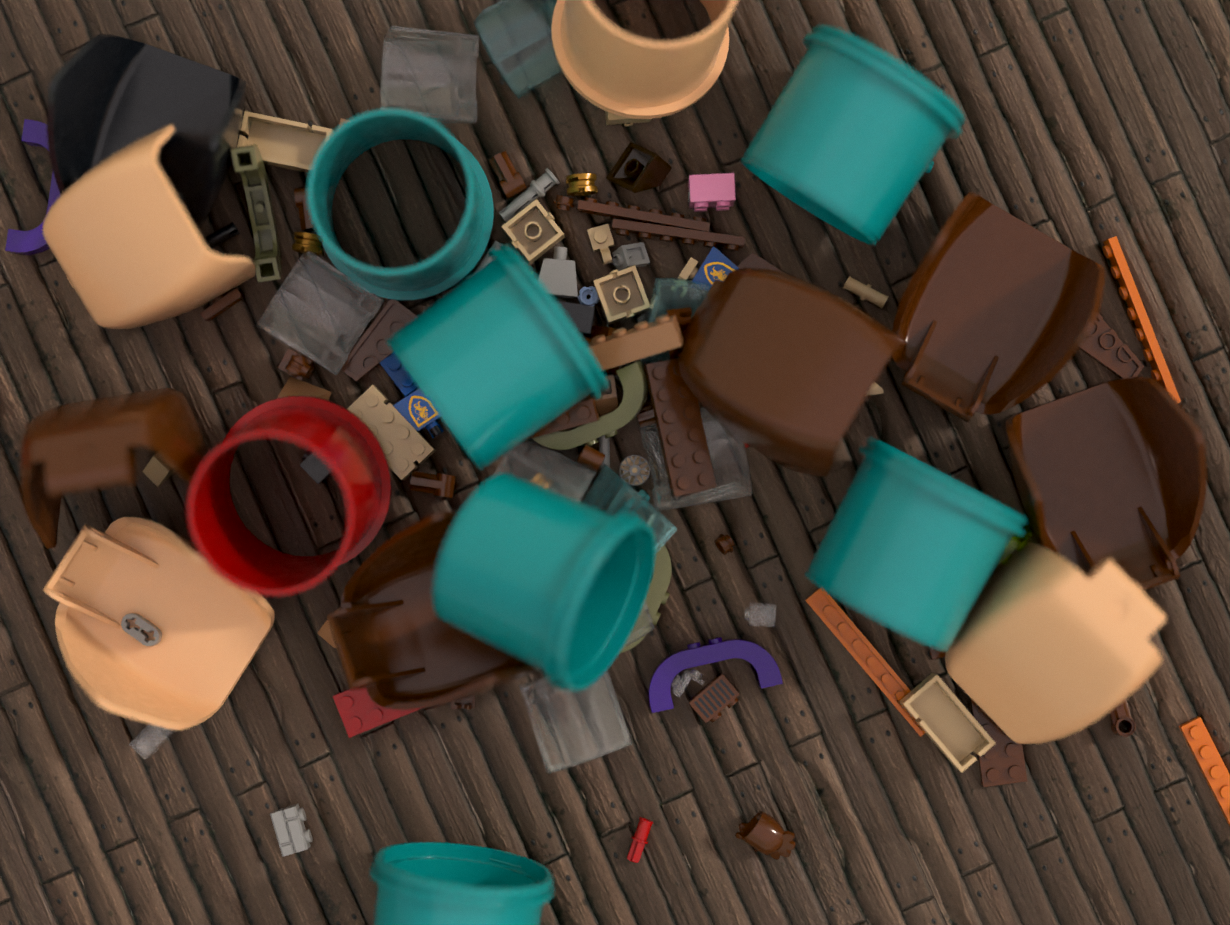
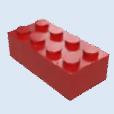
[332,688,422,738]

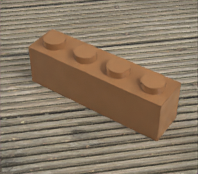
[588,314,684,371]

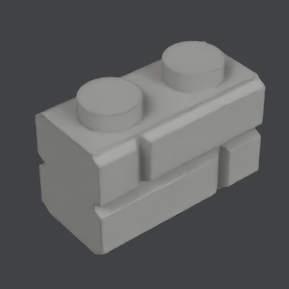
[270,804,313,857]

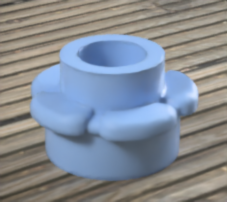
[578,286,599,307]

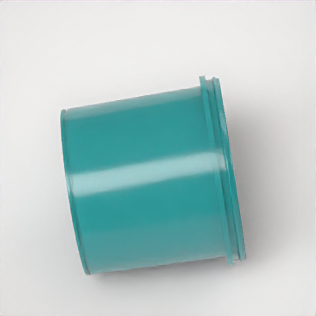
[740,25,965,246]
[308,109,494,301]
[386,244,609,471]
[805,436,1027,651]
[433,473,656,691]
[370,842,555,925]

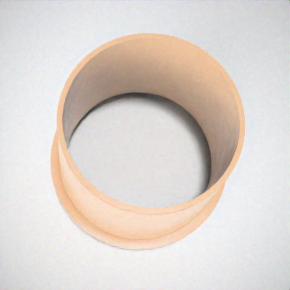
[551,0,737,119]

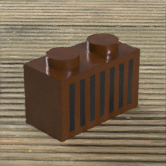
[688,672,740,723]

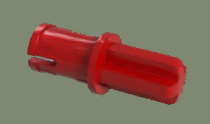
[627,817,653,863]

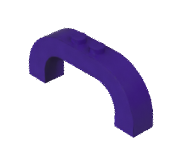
[5,119,61,255]
[649,637,783,713]

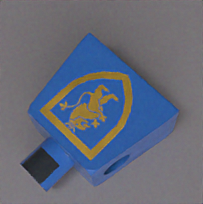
[690,246,739,292]
[393,388,444,438]

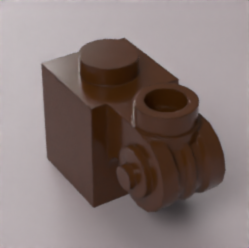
[278,348,315,382]

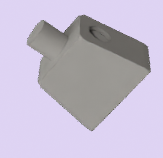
[538,247,578,299]

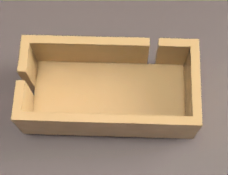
[237,111,334,173]
[347,385,436,480]
[899,673,996,773]

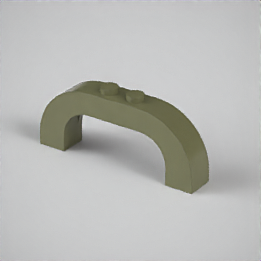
[231,144,282,282]
[532,360,648,450]
[619,534,672,654]

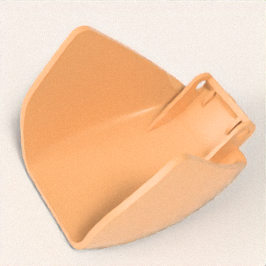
[43,123,256,329]
[43,517,275,730]
[945,542,1167,744]

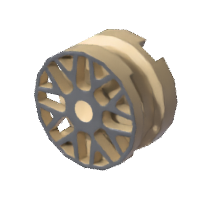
[619,455,650,486]

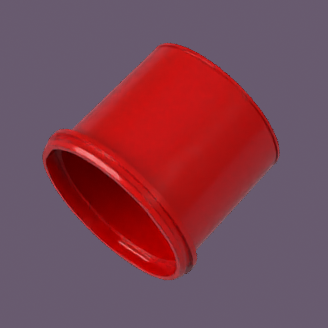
[188,396,392,595]

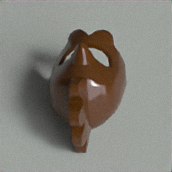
[735,811,796,860]

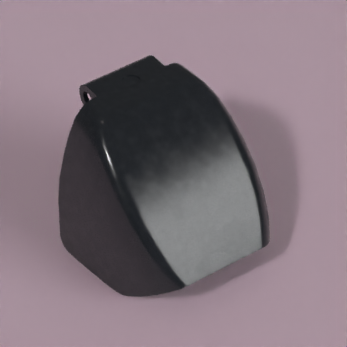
[47,34,246,232]

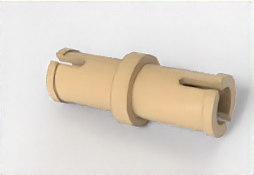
[843,276,889,309]

